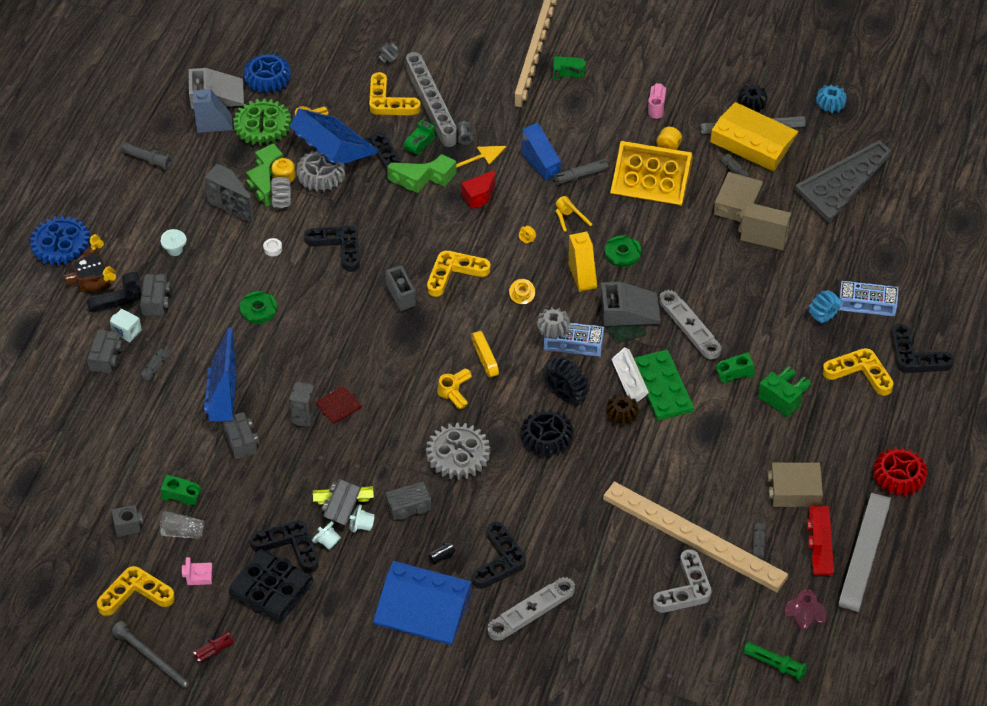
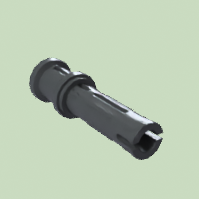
[120,141,173,170]

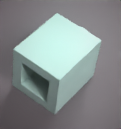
[110,309,142,342]

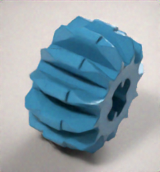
[816,84,847,113]
[809,290,841,323]

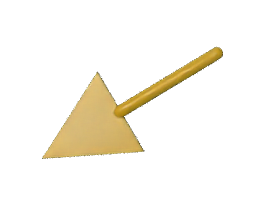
[456,146,506,168]

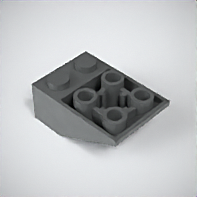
[204,164,254,223]
[601,282,661,326]

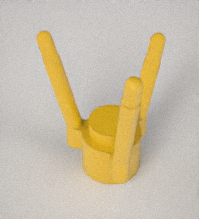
[555,196,592,232]

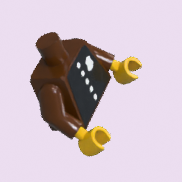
[64,234,116,292]

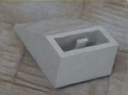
[189,68,244,109]

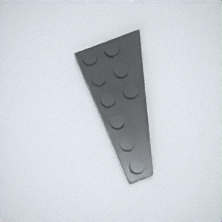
[795,140,891,223]

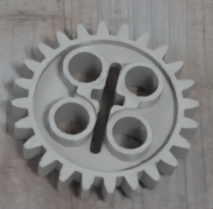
[426,423,490,480]

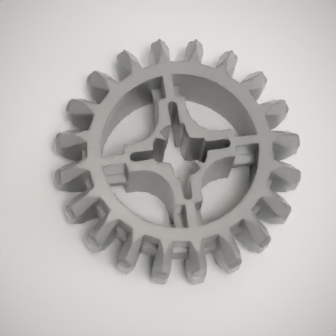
[297,151,345,192]

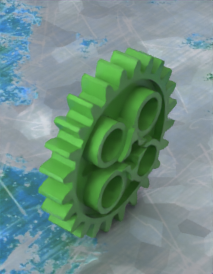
[233,98,291,146]

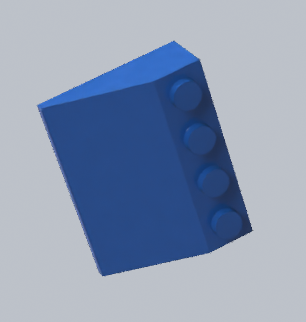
[290,108,378,164]
[204,327,237,421]
[373,561,472,645]

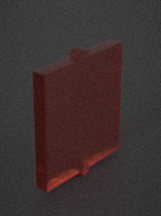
[316,386,362,424]

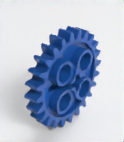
[30,215,91,266]

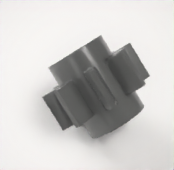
[378,41,399,63]

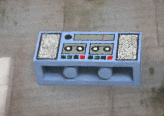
[839,281,898,316]
[544,323,604,357]

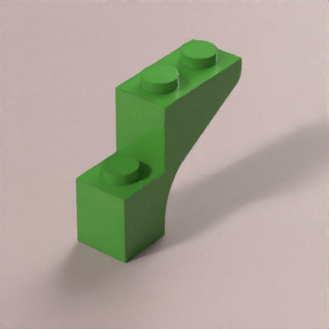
[245,143,283,206]
[387,154,457,193]

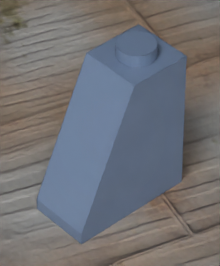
[193,89,233,133]

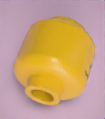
[656,127,682,150]
[271,158,295,183]

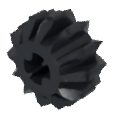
[737,84,768,112]

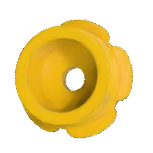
[519,226,536,243]

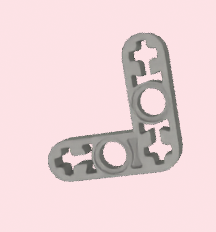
[653,550,711,613]

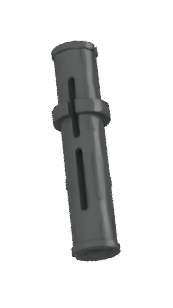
[554,159,608,185]

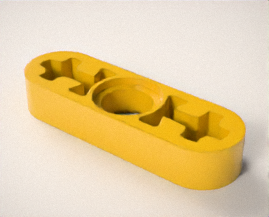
[471,331,499,378]

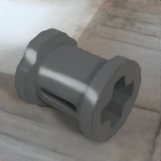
[456,121,474,145]

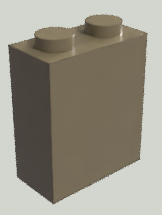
[714,172,763,222]
[738,203,791,250]
[767,462,823,507]

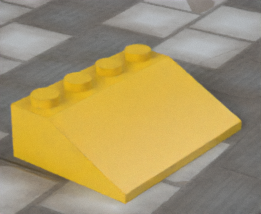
[710,102,799,172]
[610,141,693,206]

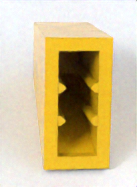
[568,231,597,292]

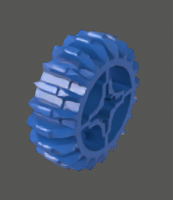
[244,53,291,94]

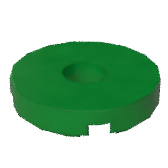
[604,235,641,267]
[239,291,277,324]

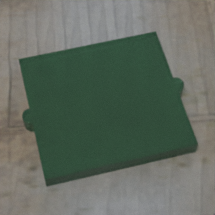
[607,324,647,344]

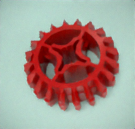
[873,447,927,497]

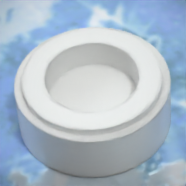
[263,238,282,256]

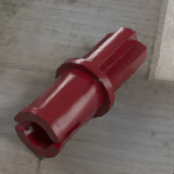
[193,632,234,662]

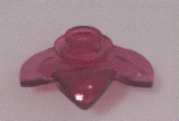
[785,590,826,630]

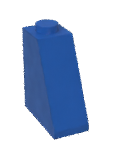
[522,123,561,181]

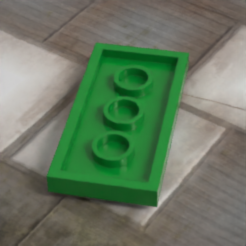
[634,349,694,421]

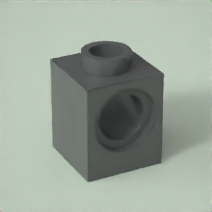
[112,505,143,537]

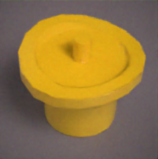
[509,279,535,305]

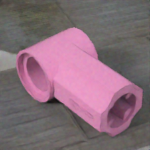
[648,83,666,119]

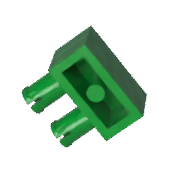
[758,366,811,418]

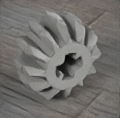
[271,177,291,208]
[537,307,570,339]

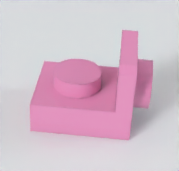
[182,557,213,585]

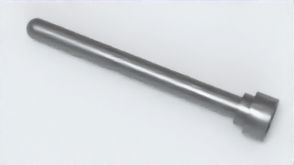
[112,621,189,688]

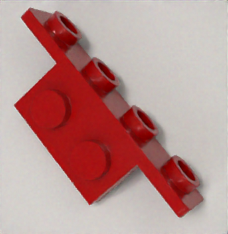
[807,506,834,576]

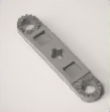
[659,290,721,359]
[488,577,575,640]

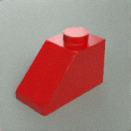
[461,170,495,209]

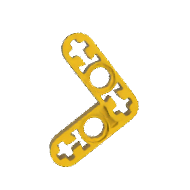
[369,72,421,115]
[427,251,490,297]
[823,348,893,396]
[97,566,175,616]

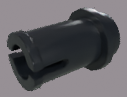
[428,541,455,564]

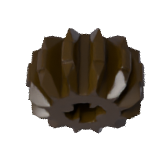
[606,393,639,426]

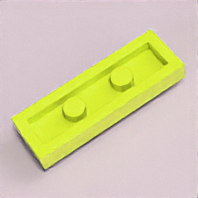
[313,486,374,504]

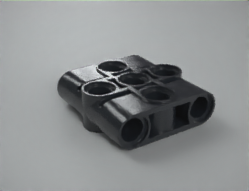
[229,549,314,622]

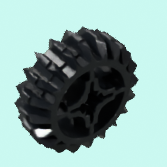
[542,355,590,405]
[520,409,573,458]

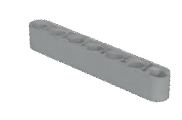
[406,52,457,147]
[838,493,891,612]

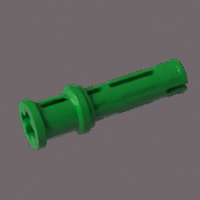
[743,641,808,681]

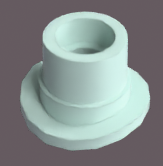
[161,229,187,256]
[349,505,374,533]
[312,521,341,550]

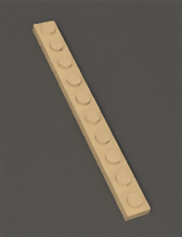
[515,0,557,107]
[603,481,788,593]

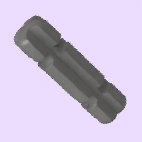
[722,154,749,177]
[140,349,168,381]
[753,522,766,559]

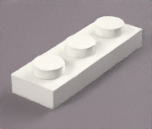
[612,347,649,403]

